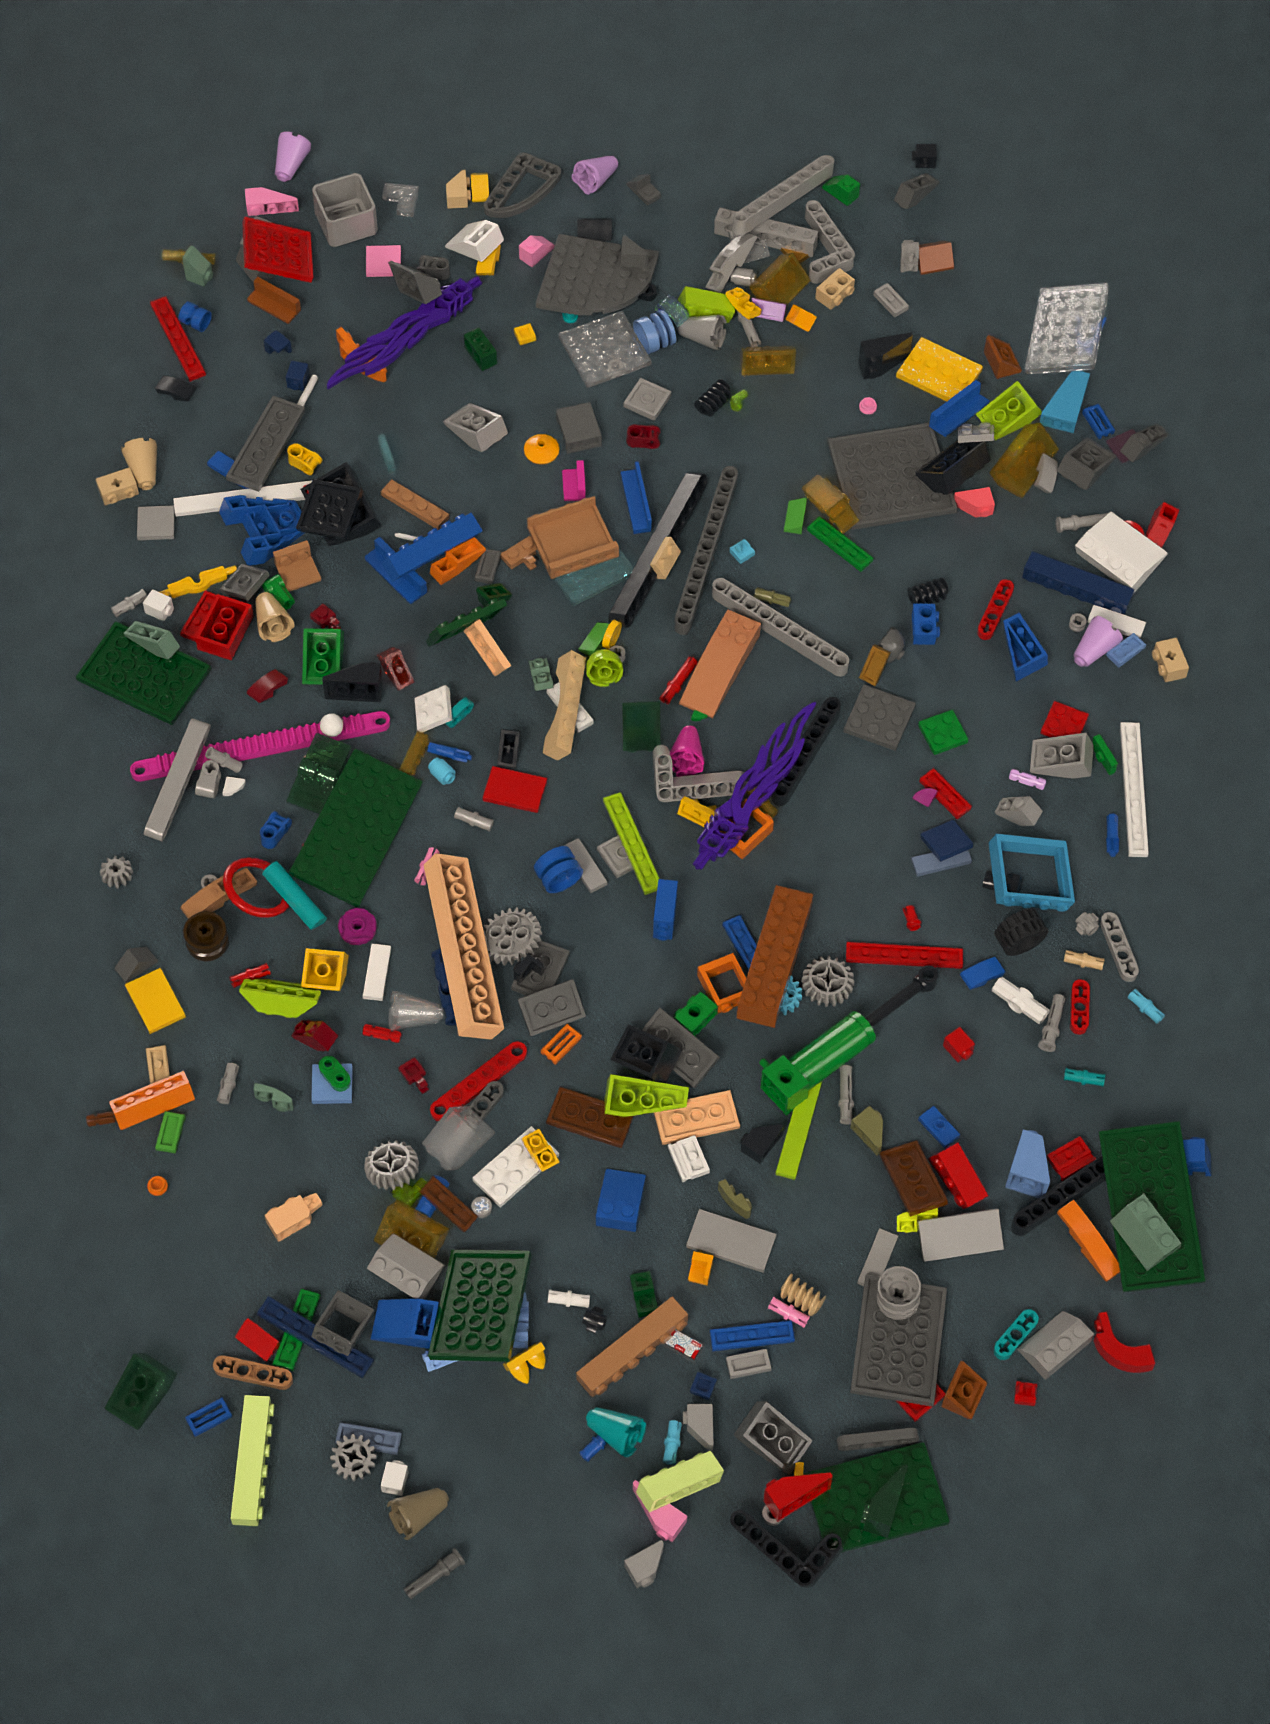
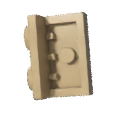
[650,537,681,579]

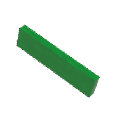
[807,516,873,572]
[273,1289,321,1372]

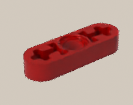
[1070,979,1090,1035]

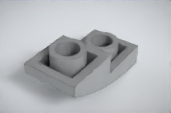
[1034,454,1058,494]

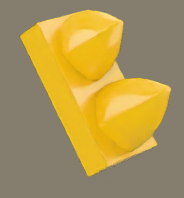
[677,796,717,827]
[503,1342,546,1384]

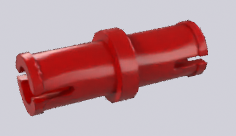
[229,963,271,988]

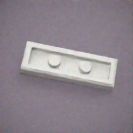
[1087,605,1146,638]
[363,944,391,1001]

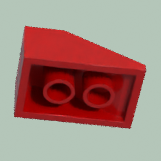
[763,1472,833,1522]

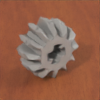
[100,855,133,889]

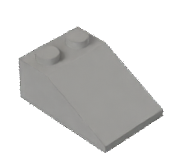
[443,403,508,452]
[1030,733,1094,779]

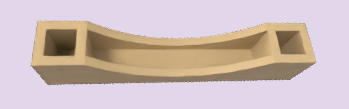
[543,650,586,761]

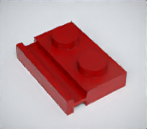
[1046,1136,1096,1181]

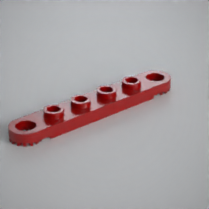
[430,1041,527,1122]

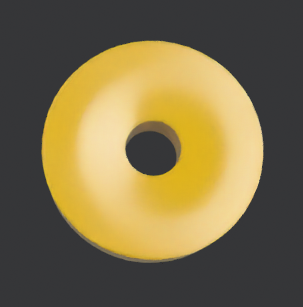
[602,620,622,650]

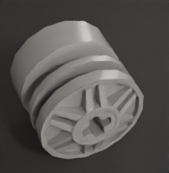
[877,1266,921,1320]

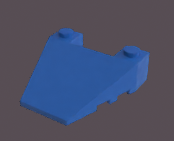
[219,495,305,566]

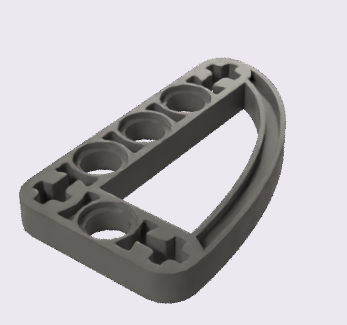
[484,153,561,218]

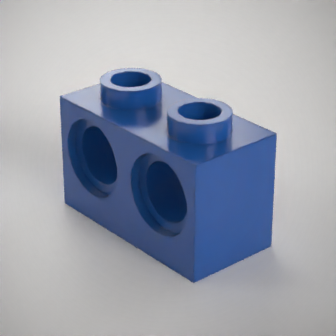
[912,604,940,645]

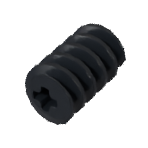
[694,379,732,417]
[907,577,948,604]

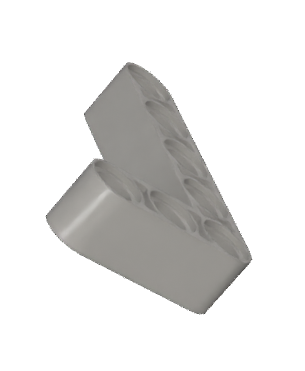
[805,200,855,284]
[653,745,748,802]

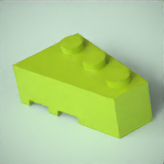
[673,286,735,324]

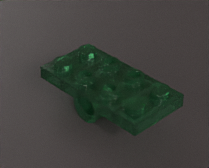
[286,733,351,815]

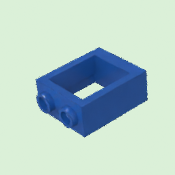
[653,879,678,941]

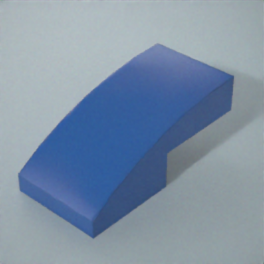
[960,957,1005,990]

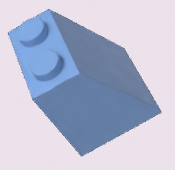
[1005,1130,1050,1198]

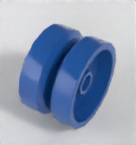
[534,846,583,893]

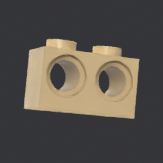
[815,268,855,310]

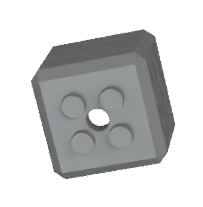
[312,173,378,247]

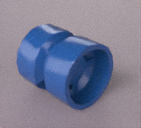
[179,301,212,332]

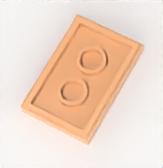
[464,619,511,676]

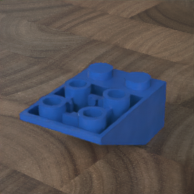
[371,1299,439,1349]

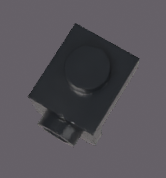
[513,954,544,983]

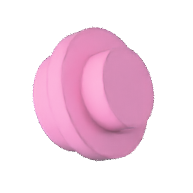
[859,397,877,414]

